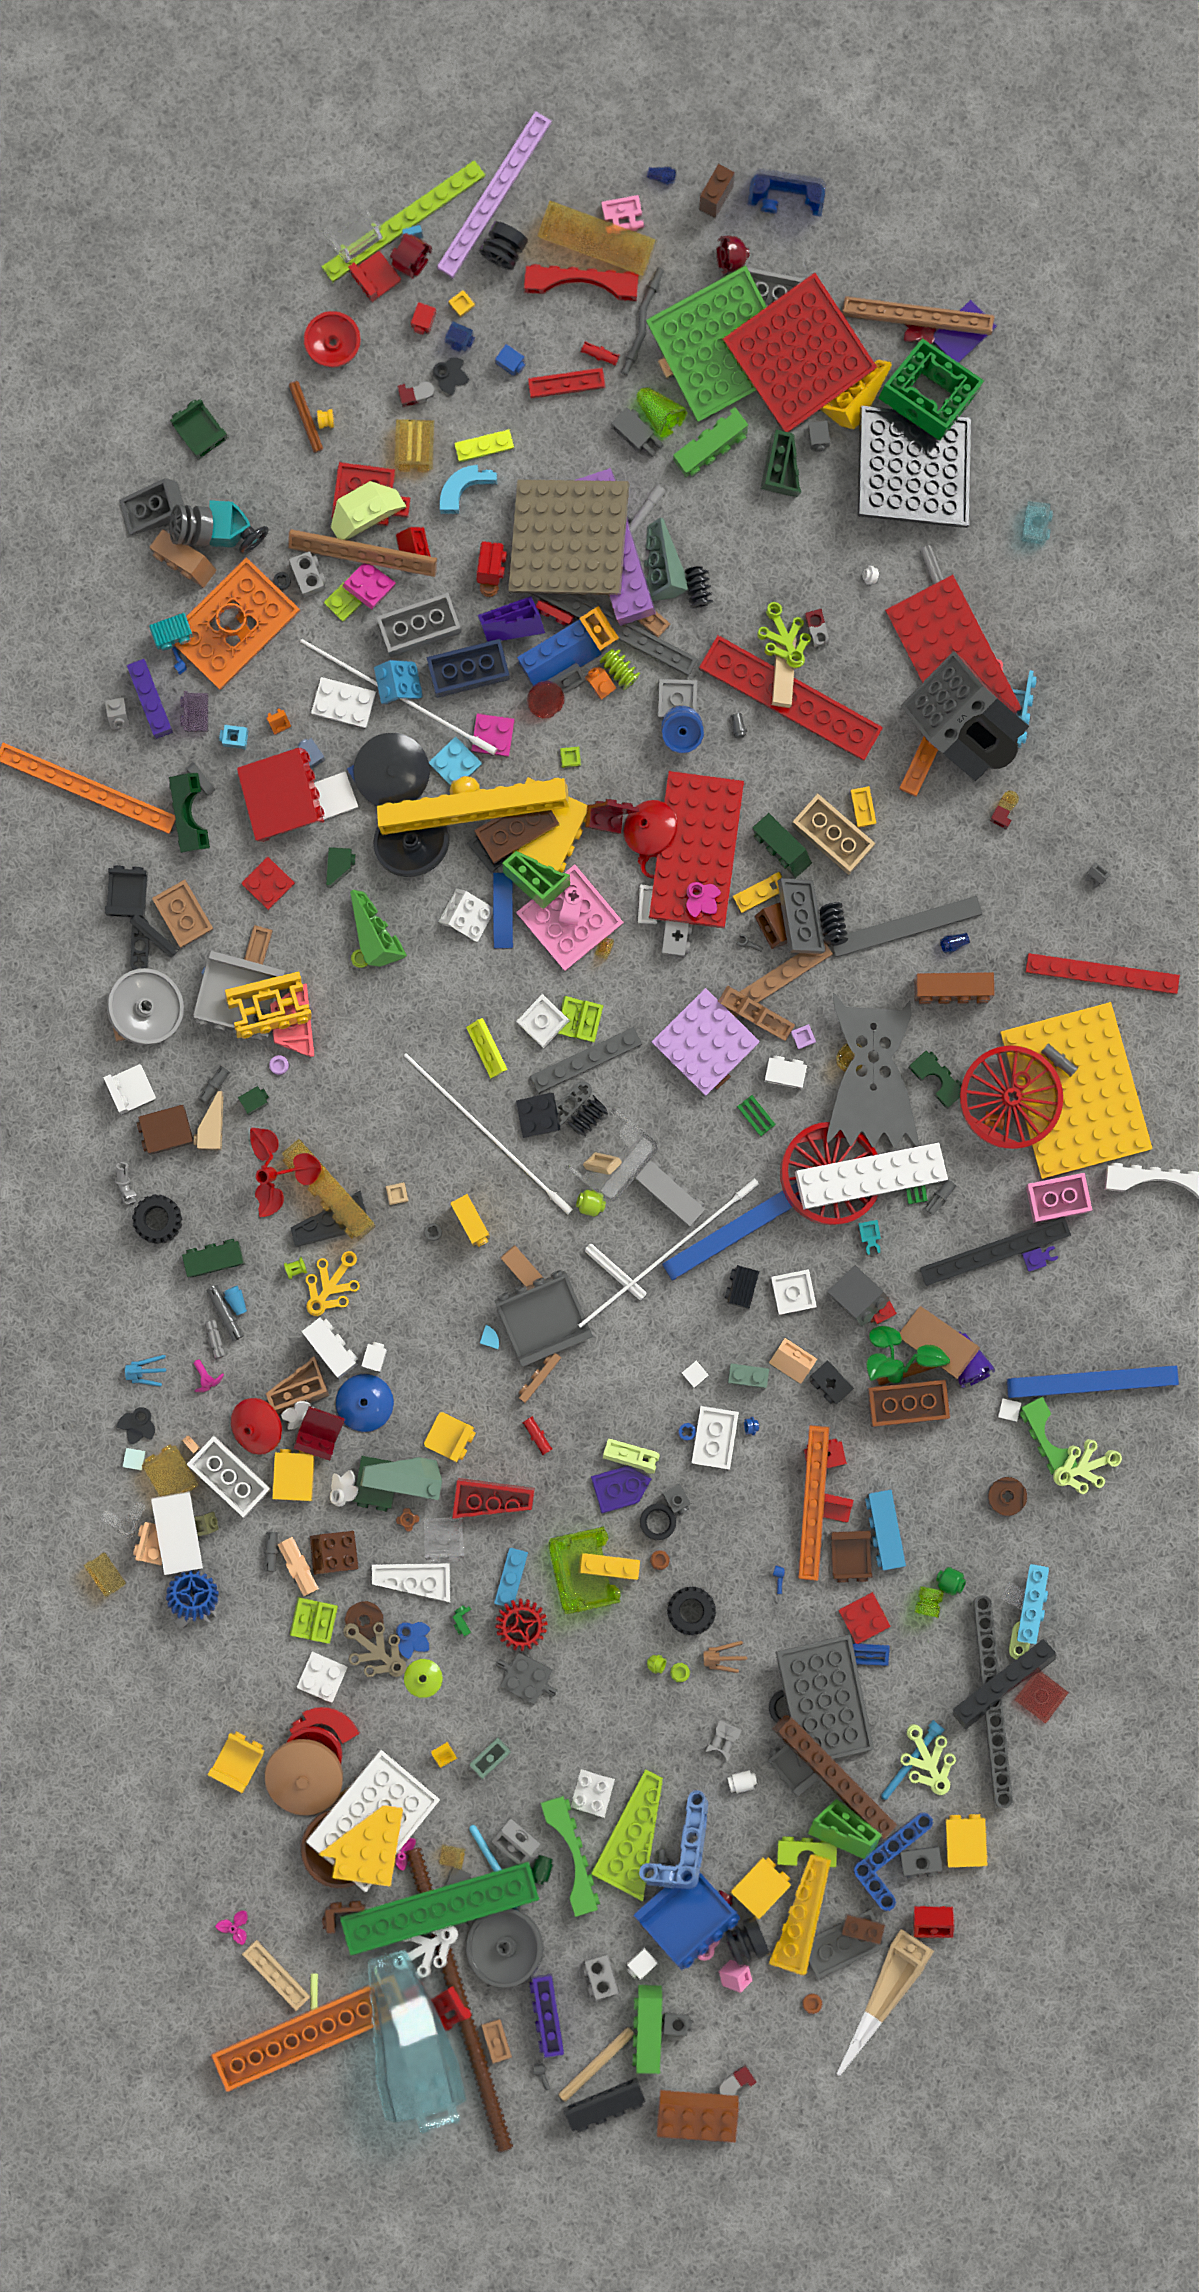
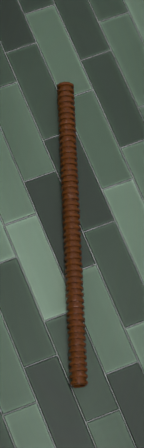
[405,1847,513,2152]

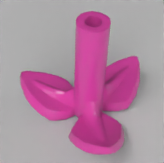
[193,1359,224,1392]
[395,1838,416,1871]
[215,1910,248,1945]

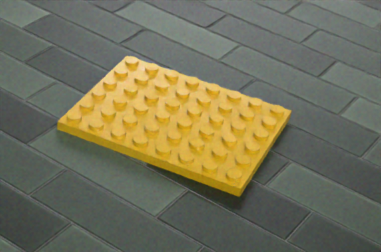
[1000,1002,1153,1179]

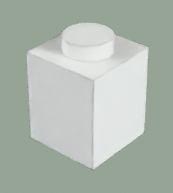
[362,1342,387,1372]
[627,1947,658,1979]

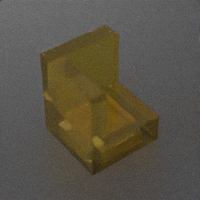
[439,1844,466,1869]

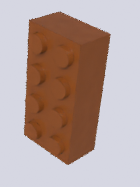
[914,972,994,1005]
[867,1380,950,1427]
[657,2090,739,2143]

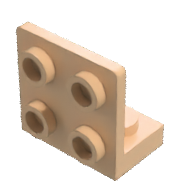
[133,1522,162,1566]

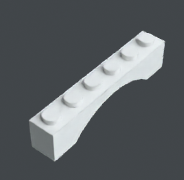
[1104,1163,1199,1199]

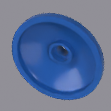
[336,1374,394,1432]

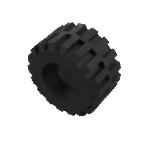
[132,1194,182,1244]
[667,1586,716,1635]

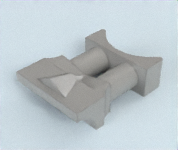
[706,1720,742,1761]

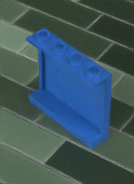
[634,1872,740,1971]

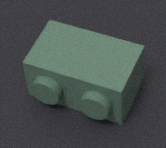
[728,1363,769,1389]
[469,1737,511,1779]

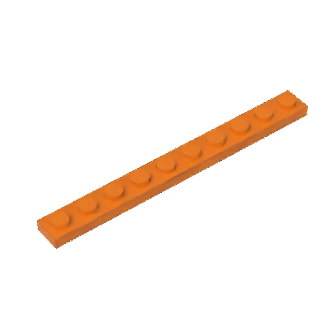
[0,743,176,835]

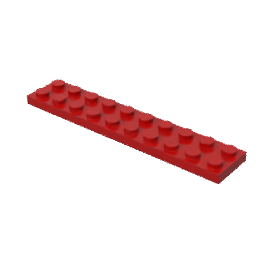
[699,635,883,761]

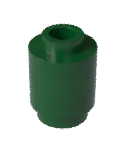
[531,1854,554,1885]

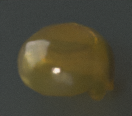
[836,1043,863,1072]

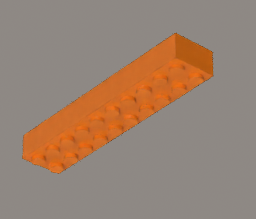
[212,1974,409,2092]

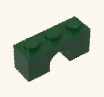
[908,1050,962,1109]

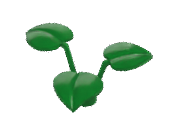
[867,1326,950,1383]

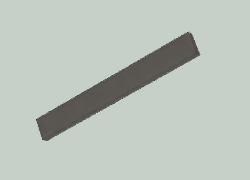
[832,896,982,957]

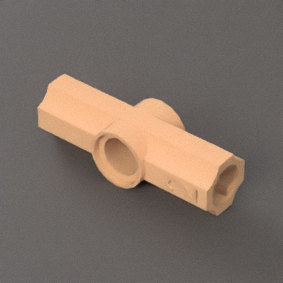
[277,1537,319,1596]

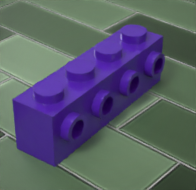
[529,1973,564,2058]

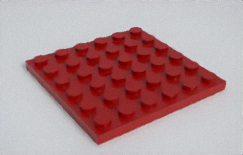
[722,272,877,432]

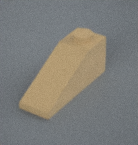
[194,1091,223,1150]

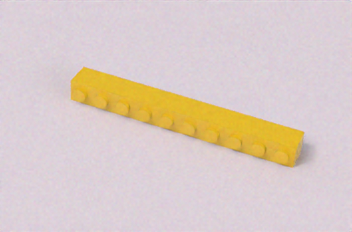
[377,778,569,835]

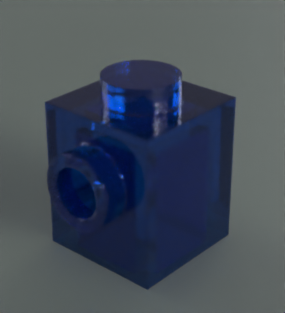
[445,321,475,352]

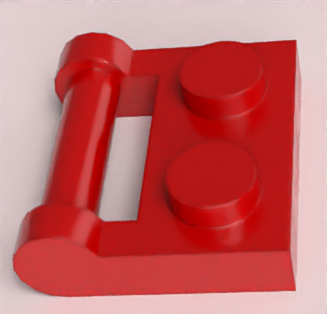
[426,1986,471,2032]

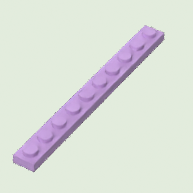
[437,111,551,278]

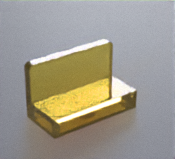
[84,1553,126,1597]

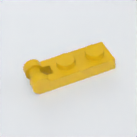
[733,872,782,914]

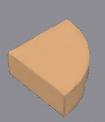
[182,1436,200,1454]

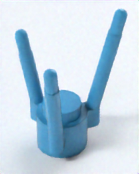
[125,1355,166,1387]

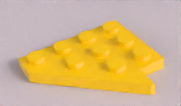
[319,1805,403,1887]

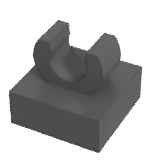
[1085,863,1111,888]

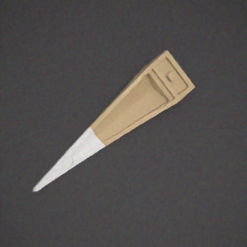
[837,1929,934,2076]

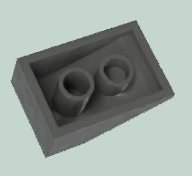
[120,478,184,535]

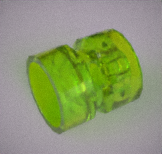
[914,1586,944,1618]

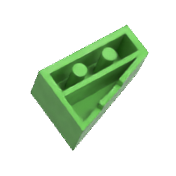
[502,851,571,909]
[808,1799,882,1859]

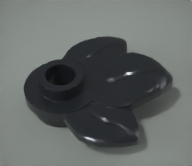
[433,357,469,395]
[117,1407,155,1444]

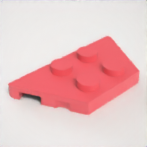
[270,984,314,1057]

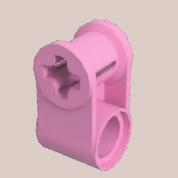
[559,887,583,926]

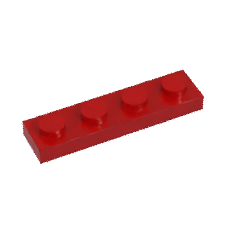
[528,368,605,399]

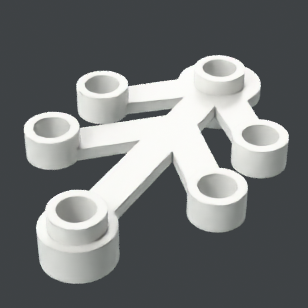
[393,1926,458,1977]

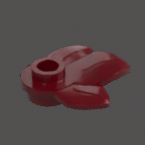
[904,324,937,344]

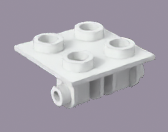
[571,1769,615,1817]

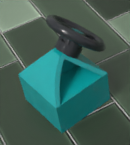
[209,500,269,554]

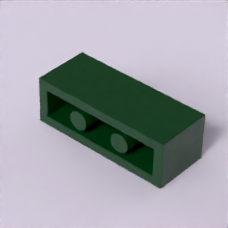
[182,1239,245,1278]

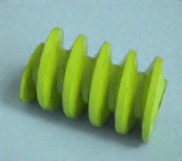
[599,649,640,691]

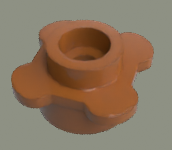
[396,1508,419,1531]

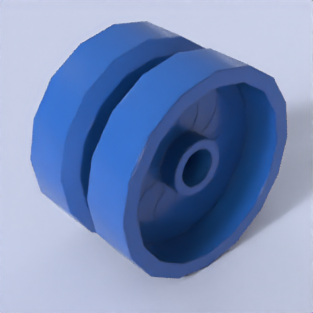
[661,706,704,753]

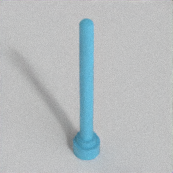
[469,1825,520,1909]

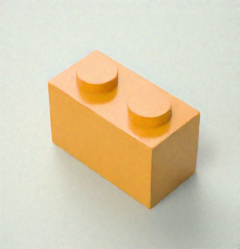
[579,606,619,650]

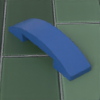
[493,873,513,948]

